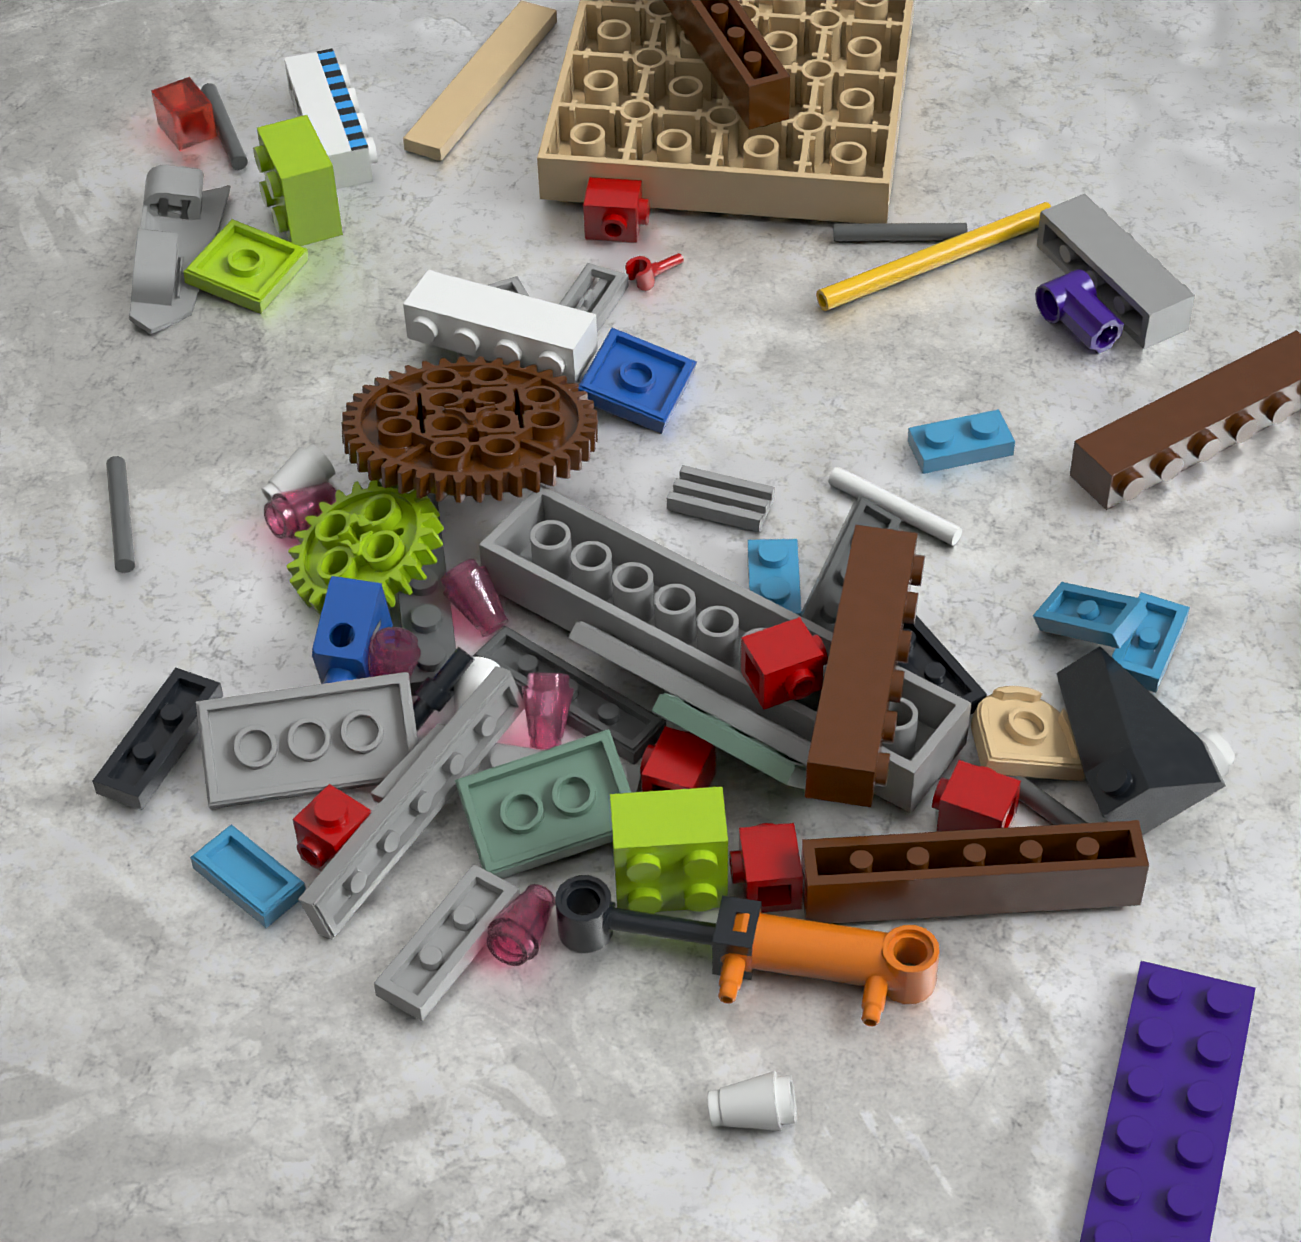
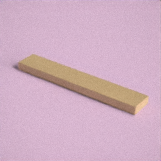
[403,0,557,161]

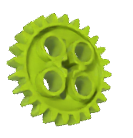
[286,480,444,616]

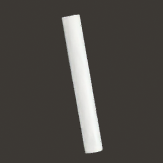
[828,467,962,546]

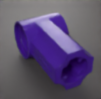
[1035,269,1124,354]

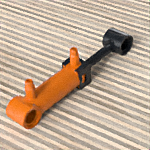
[555,875,940,1027]

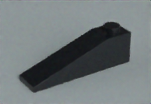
[1056,646,1226,835]

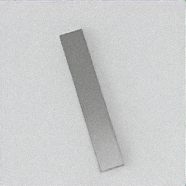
[568,621,811,766]
[298,666,526,940]

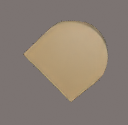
[971,686,1085,781]

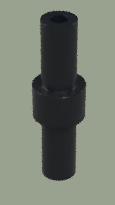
[413,647,475,732]

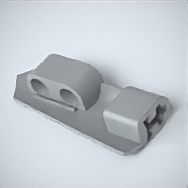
[129,165,230,335]

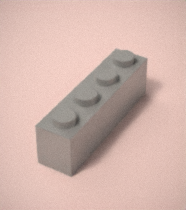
[1037,194,1195,349]

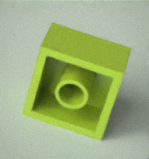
[253,115,343,246]
[610,787,728,914]

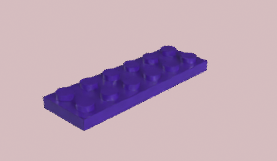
[1080,961,1256,1242]

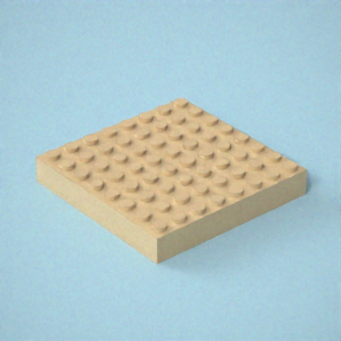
[537,0,915,223]

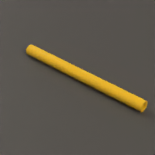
[816,202,1051,311]

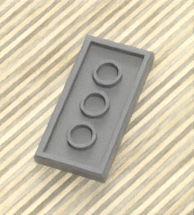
[196,672,418,809]

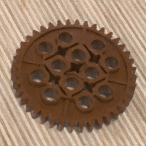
[341,356,598,503]

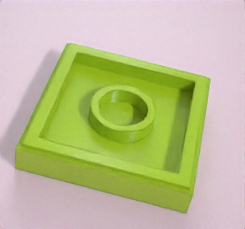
[183,219,308,314]

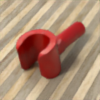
[625,253,684,291]

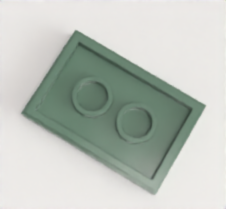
[652,693,807,789]
[455,729,631,879]

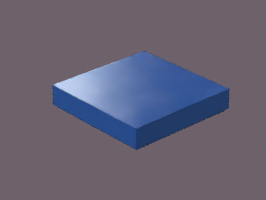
[578,328,697,434]

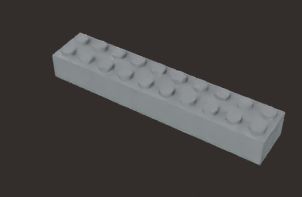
[479,484,971,813]

